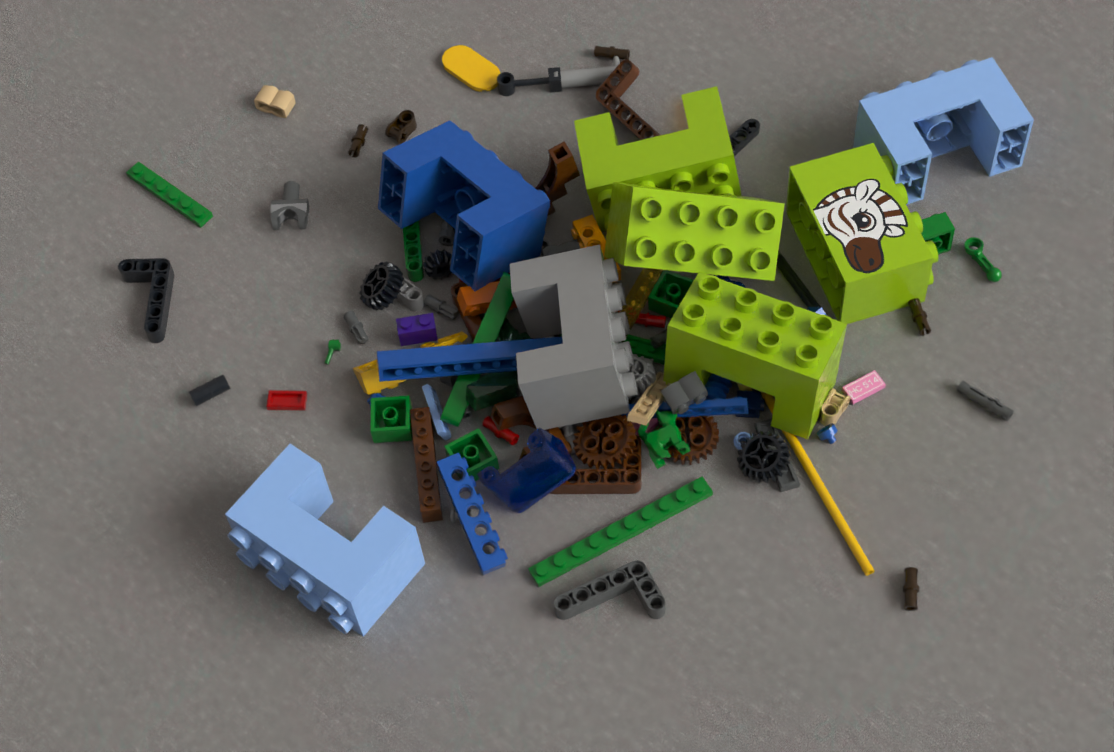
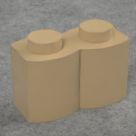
[254,85,296,118]

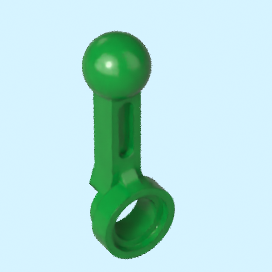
[964,237,1002,282]

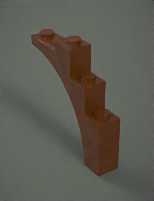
[535,141,580,216]

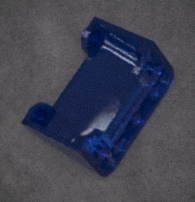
[477,428,576,513]

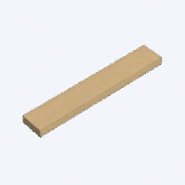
[627,372,671,426]

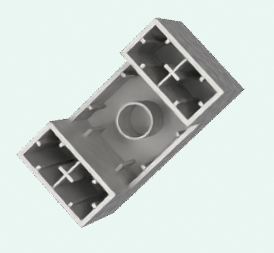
[510,245,637,431]

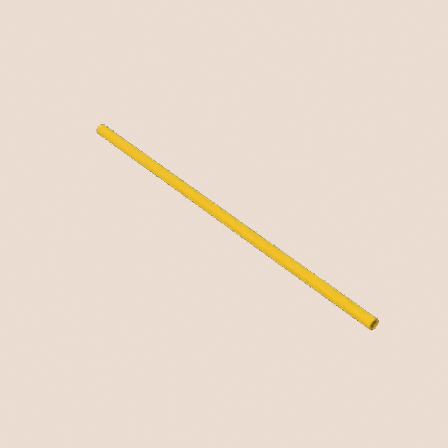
[758,390,874,576]

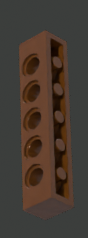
[410,407,443,523]

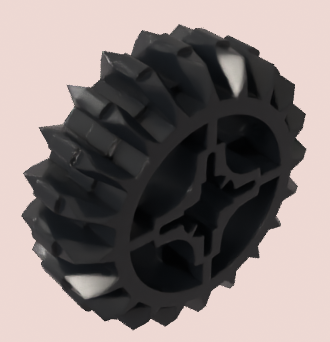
[359,261,404,311]
[737,431,791,484]

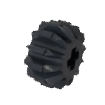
[423,249,452,280]

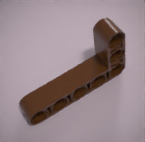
[595,60,660,140]
[544,435,642,494]

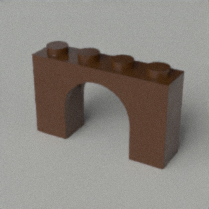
[490,396,573,475]

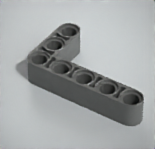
[554,560,666,620]

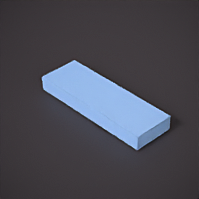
[422,384,451,441]

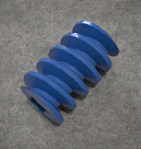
[705,373,734,400]

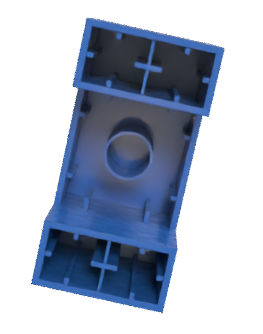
[378,120,550,291]

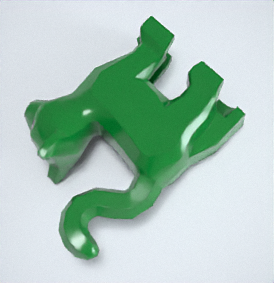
[638,409,690,469]

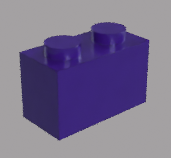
[396,313,438,346]

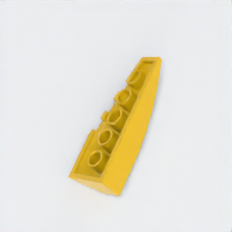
[353,331,468,395]

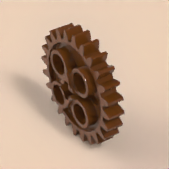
[572,415,637,470]
[656,416,719,465]

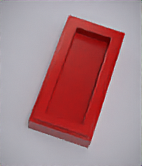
[266,390,307,411]

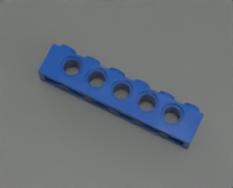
[437,453,508,575]

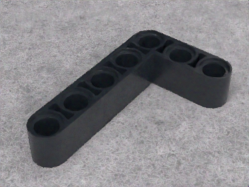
[118,258,174,343]

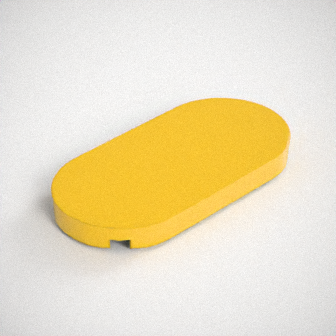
[442,45,500,92]

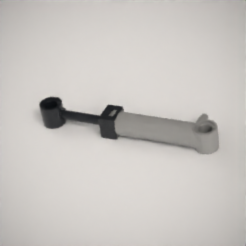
[497,56,634,96]

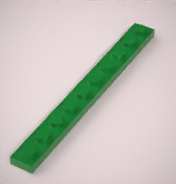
[528,476,713,587]

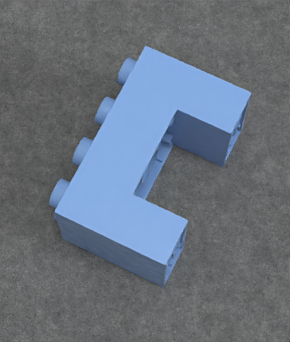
[853,57,1034,205]
[225,444,425,637]

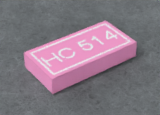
[842,370,886,405]

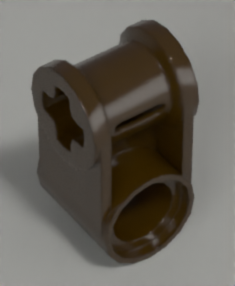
[385,110,417,144]

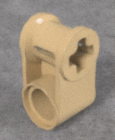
[820,388,851,426]

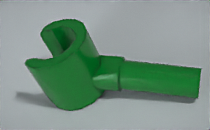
[324,339,341,365]

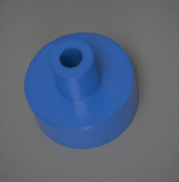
[816,423,838,444]

